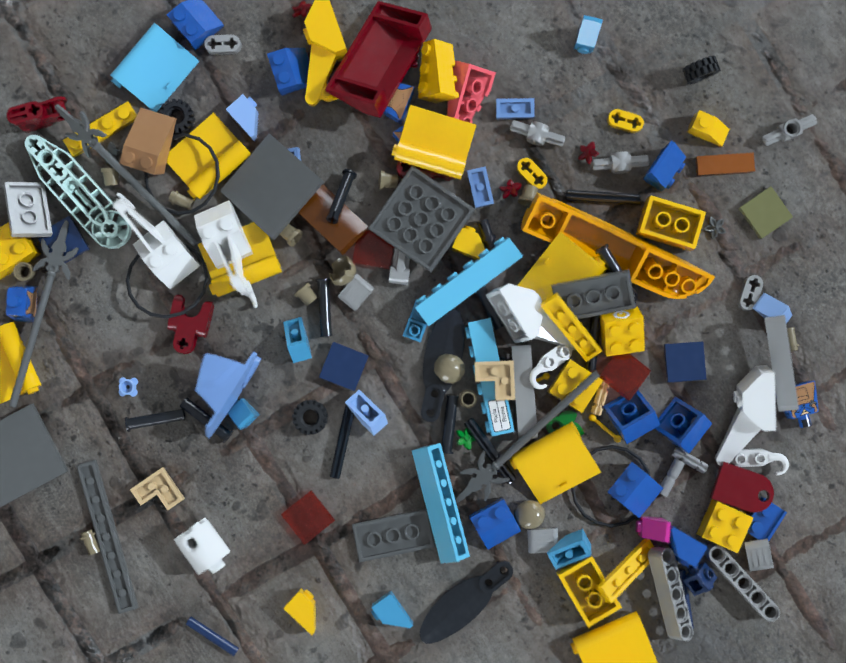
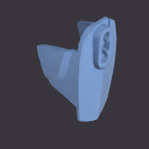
[196,352,262,438]

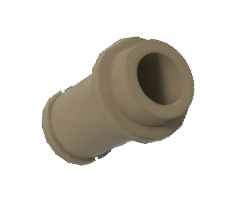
[168,191,195,210]
[787,327,799,352]
[80,529,100,555]

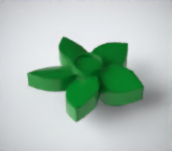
[456,428,475,450]

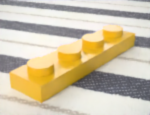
[63,101,137,158]
[540,292,602,362]
[597,539,654,603]

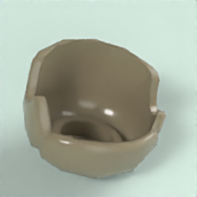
[329,256,356,286]
[434,354,465,384]
[515,500,546,529]

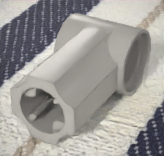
[389,248,410,285]

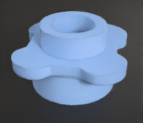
[118,377,138,397]

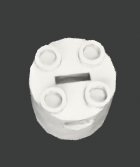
[174,518,231,575]

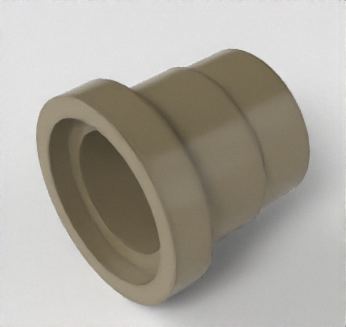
[101,168,119,186]
[378,171,398,190]
[518,185,538,207]
[280,224,303,247]
[13,262,36,281]
[294,283,317,306]
[458,389,477,408]

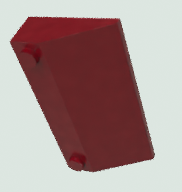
[325,1,432,118]

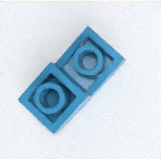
[403,299,427,342]

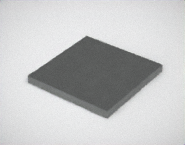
[220,133,324,240]
[368,165,475,273]
[0,404,68,508]

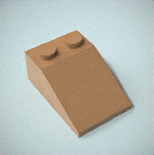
[119,108,177,175]

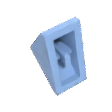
[753,293,792,324]

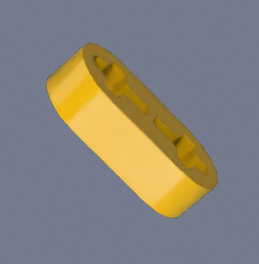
[607,109,644,133]
[517,158,547,190]

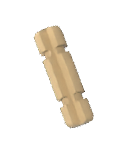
[591,378,611,416]

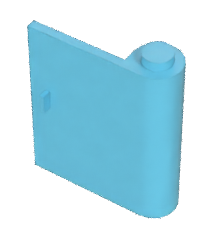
[110,23,199,112]

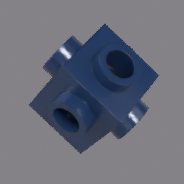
[683,562,718,596]

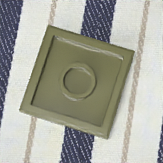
[738,186,793,239]

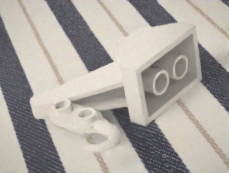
[113,192,201,289]
[194,200,258,308]
[486,284,576,389]
[715,365,789,475]

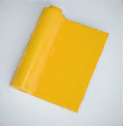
[391,105,476,180]
[167,112,251,200]
[198,222,282,297]
[517,232,607,302]
[0,322,42,404]
[510,422,601,504]
[570,611,658,663]

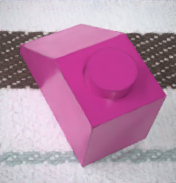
[635,516,671,542]

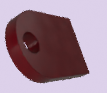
[710,461,774,512]

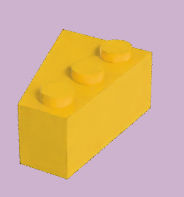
[418,39,459,103]

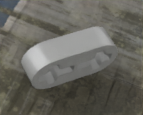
[204,35,242,55]
[738,275,763,311]

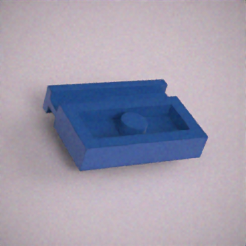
[747,497,787,541]

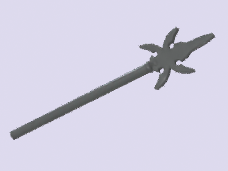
[54,104,198,246]
[8,221,79,408]
[456,370,600,503]

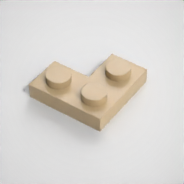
[474,361,515,400]
[130,467,185,511]

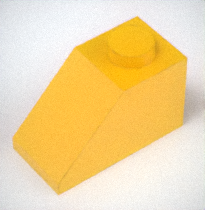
[687,110,730,147]
[452,226,485,260]
[283,588,316,635]

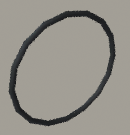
[144,133,220,215]
[126,243,209,319]
[571,445,651,528]

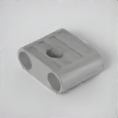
[338,274,375,311]
[527,527,559,553]
[744,538,774,572]

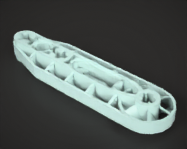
[25,135,132,249]

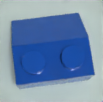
[167,0,224,50]
[267,48,309,96]
[643,140,686,192]
[603,387,660,444]
[654,396,712,454]
[608,462,664,518]
[469,497,521,549]
[668,525,707,567]

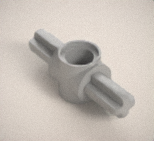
[762,114,817,146]
[510,120,565,147]
[592,152,649,174]

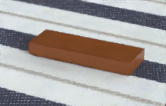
[695,152,755,176]

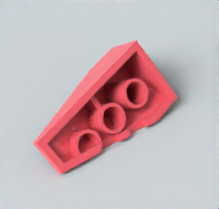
[447,60,496,123]

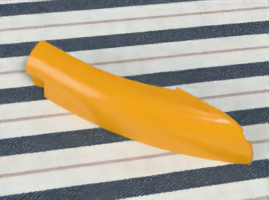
[521,193,715,299]

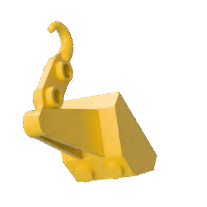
[303,0,347,106]

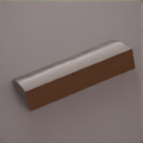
[298,184,369,255]

